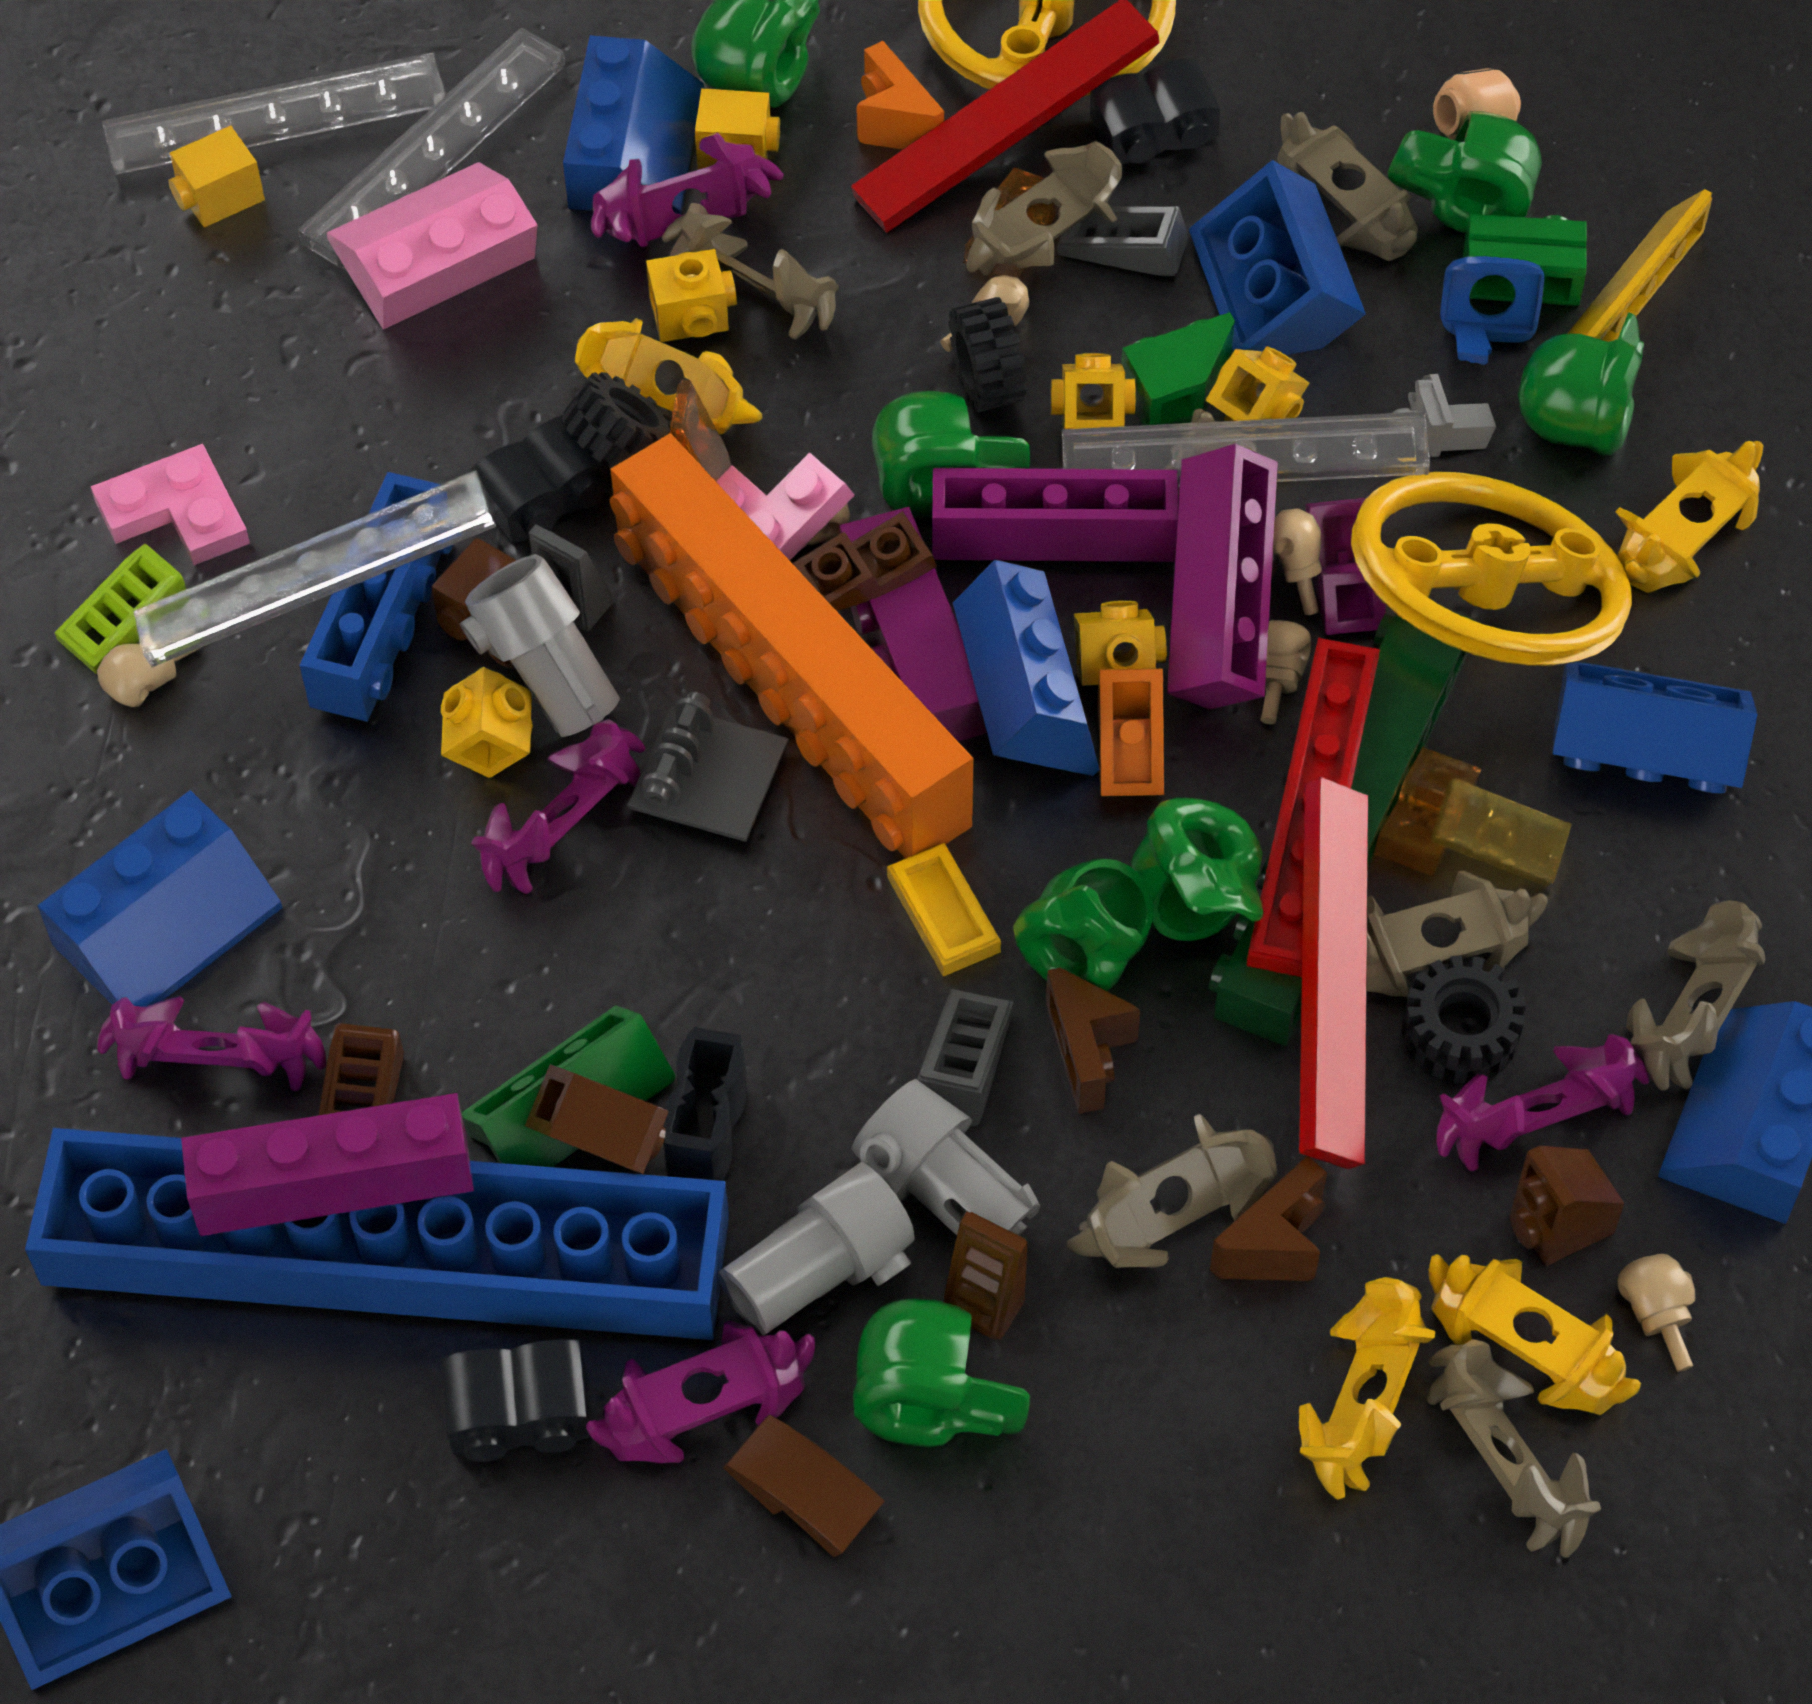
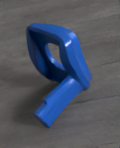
[1440,256,1544,365]

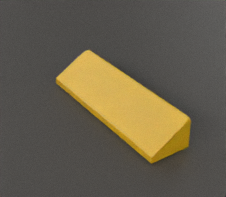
[1567,189,1713,342]

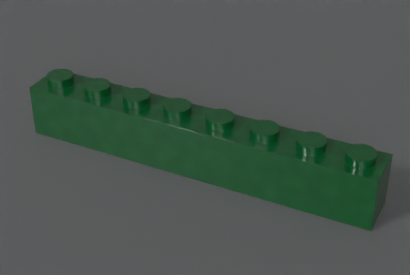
[1208,611,1475,1046]

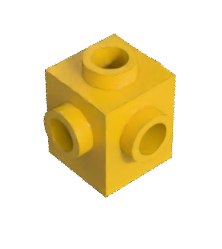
[646,249,737,342]
[1206,346,1310,437]
[1051,353,1136,441]
[1074,601,1167,686]
[441,667,533,778]

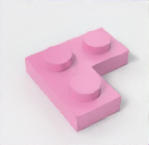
[90,443,250,565]
[716,452,855,561]

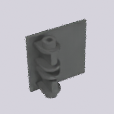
[627,692,789,842]

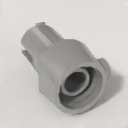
[460,554,620,737]
[851,1079,1041,1236]
[718,1162,915,1336]

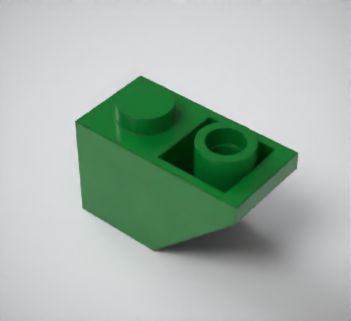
[1121,312,1235,436]

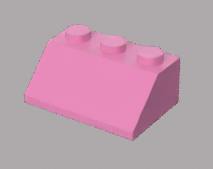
[327,162,538,330]

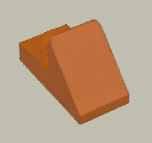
[856,41,945,150]
[1097,668,1164,796]

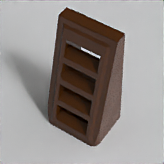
[318,1023,404,1115]
[944,1211,1027,1340]

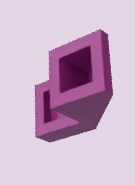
[1305,498,1386,635]

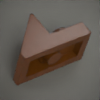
[1046,968,1140,1114]
[1210,1156,1327,1281]

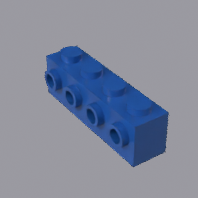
[299,472,457,722]

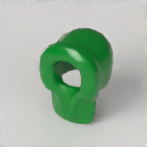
[691,0,820,108]
[1388,111,1542,234]
[1518,312,1644,455]
[872,391,1030,519]
[1131,798,1263,941]
[1013,858,1154,991]
[853,1299,1030,1447]

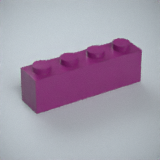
[1167,444,1278,709]
[932,468,1178,562]
[839,507,987,741]
[181,1093,474,1236]

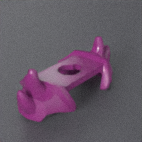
[591,132,784,247]
[471,719,645,894]
[97,996,327,1091]
[1436,1034,1650,1171]
[586,1320,815,1463]

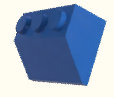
[563,35,705,215]
[1189,160,1366,355]
[953,560,1100,776]
[1552,661,1758,793]
[37,790,283,1006]
[1658,1001,1812,1224]
[0,1449,232,1690]

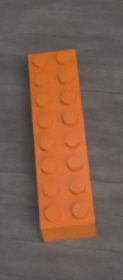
[610,433,973,859]

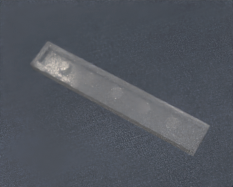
[297,27,565,270]
[102,52,447,175]
[1061,412,1430,487]
[133,471,496,667]

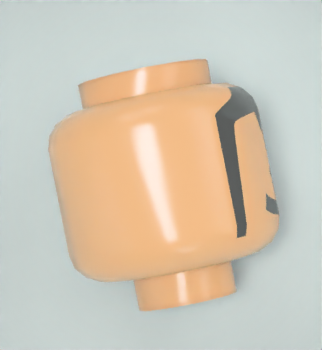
[1433,68,1521,140]

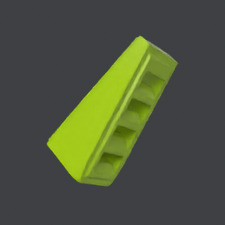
[54,544,190,674]

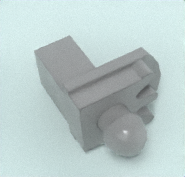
[1387,374,1496,457]

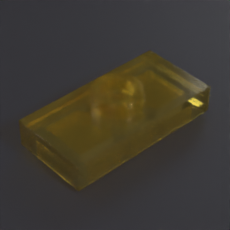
[1430,778,1572,887]

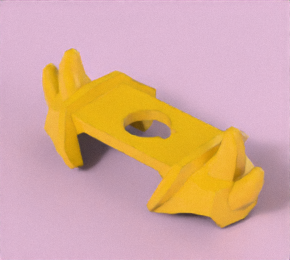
[575,318,762,449]
[1615,441,1764,593]
[1428,1254,1641,1416]
[1299,1277,1435,1500]

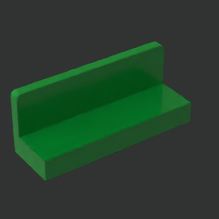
[461,1005,676,1167]

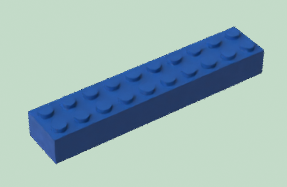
[25,1128,729,1340]

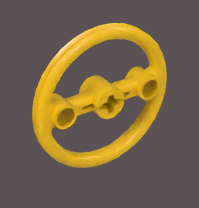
[918,0,1176,97]
[1351,472,1632,666]

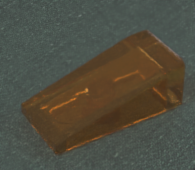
[670,380,730,481]

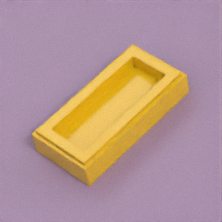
[887,843,1001,977]

